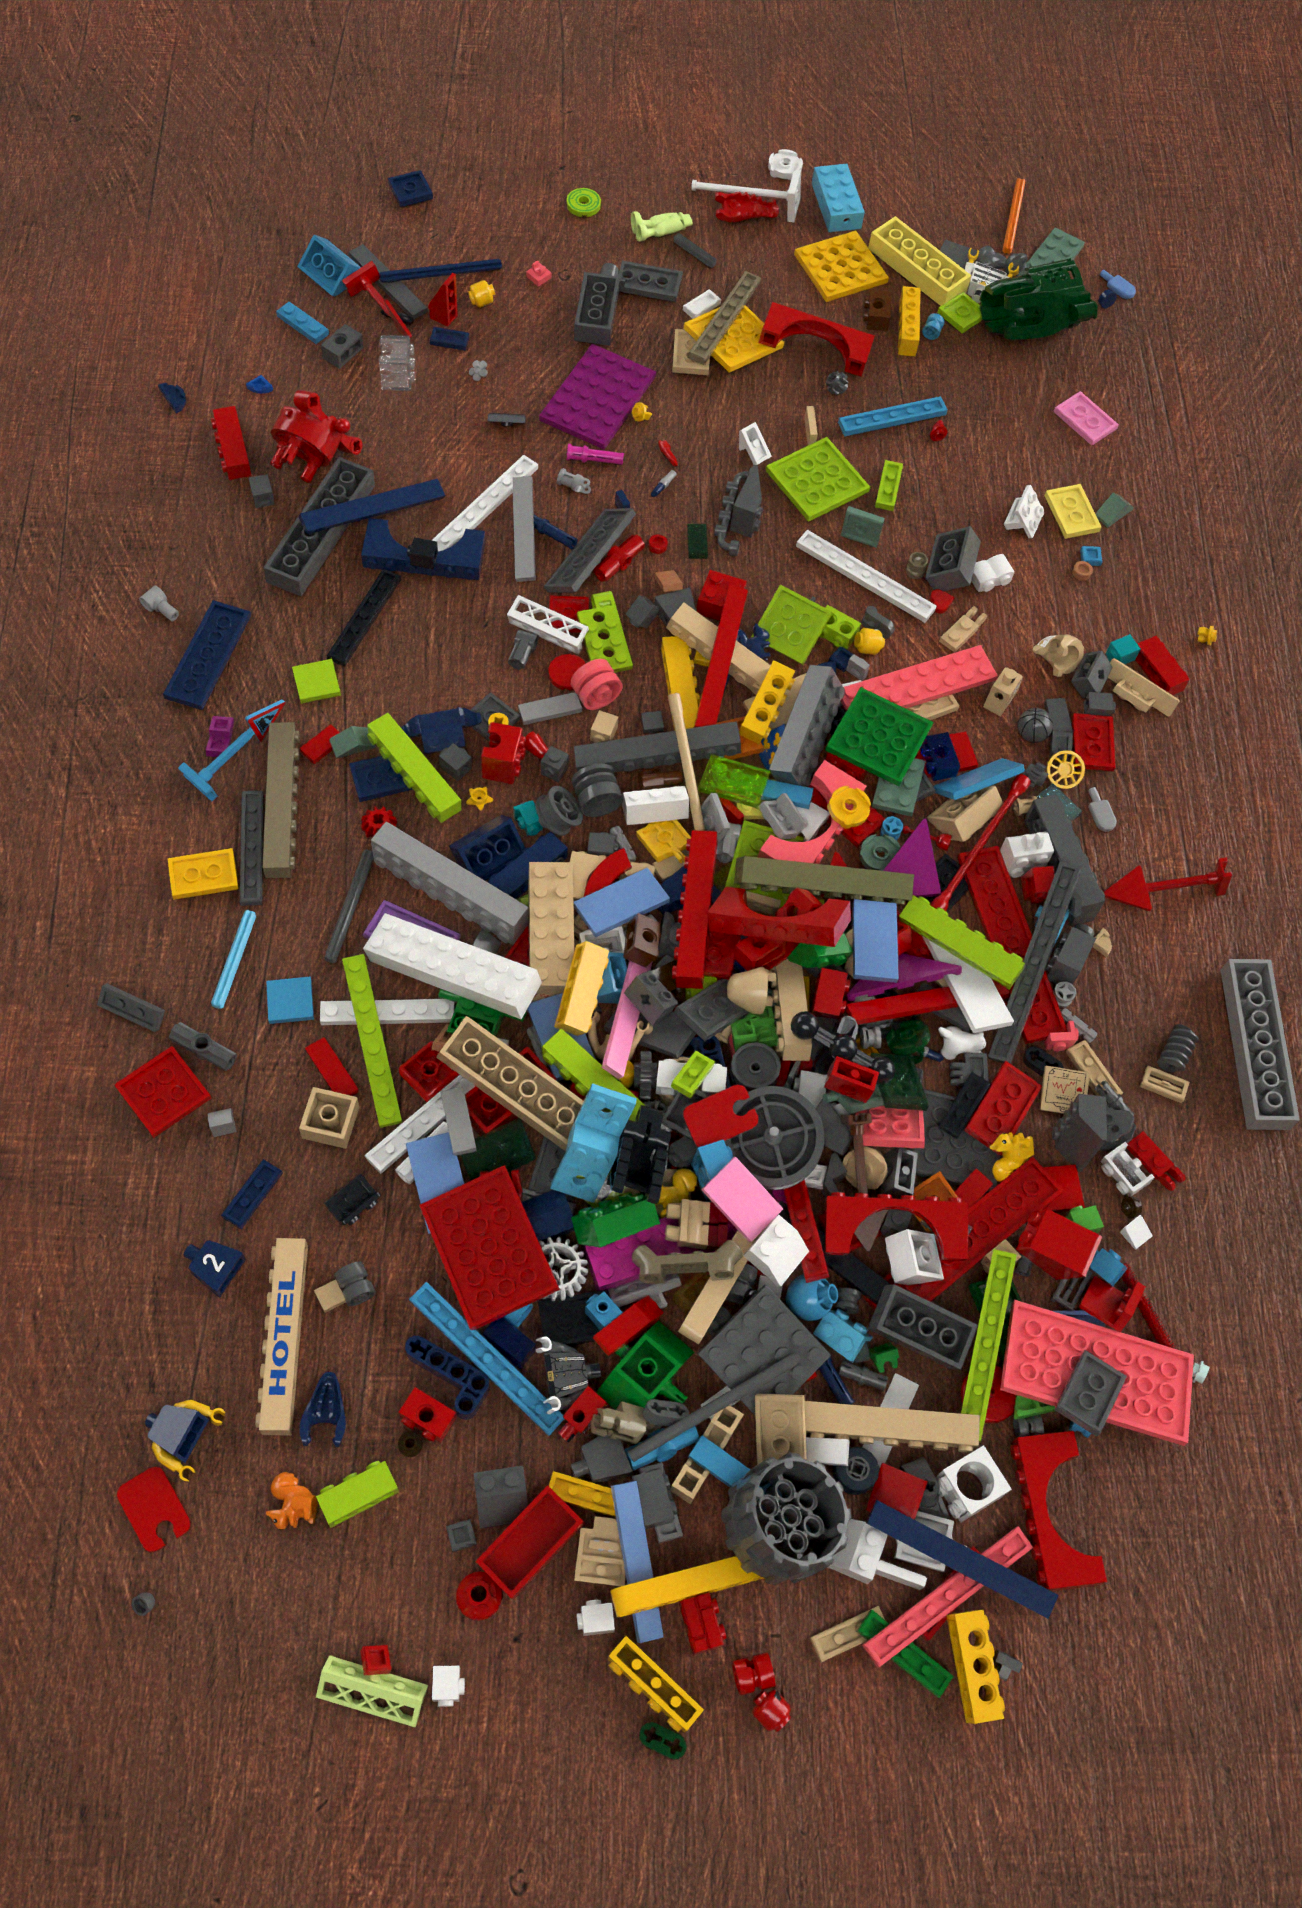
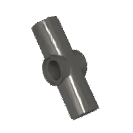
[169,1022,237,1071]

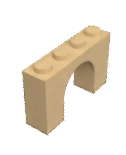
[570,851,656,916]

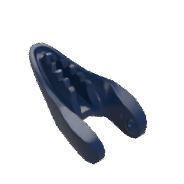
[299,1372,346,1447]

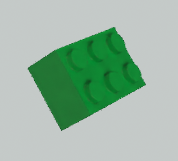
[571,1192,660,1248]

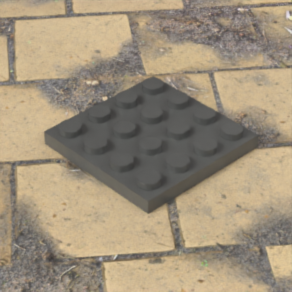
[697,1285,831,1417]

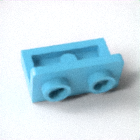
[813,1309,873,1361]

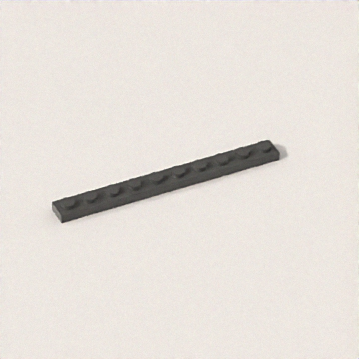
[988,861,1081,1064]

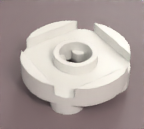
[768,149,803,180]

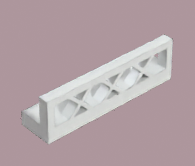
[507,595,589,655]

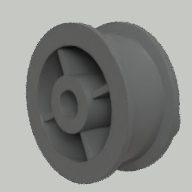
[535,786,583,836]

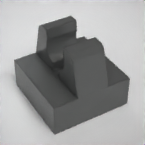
[993,1648,1023,1681]

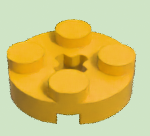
[827,786,871,829]

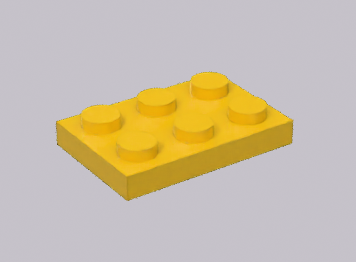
[168,848,239,900]

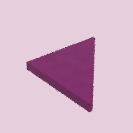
[863,819,941,901]
[847,954,962,1001]

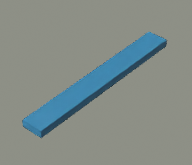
[409,1282,564,1436]

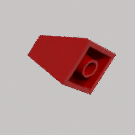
[1016,1209,1102,1280]

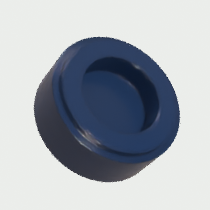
[1098,289,1117,308]

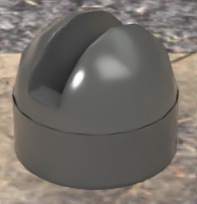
[132,1592,155,1616]

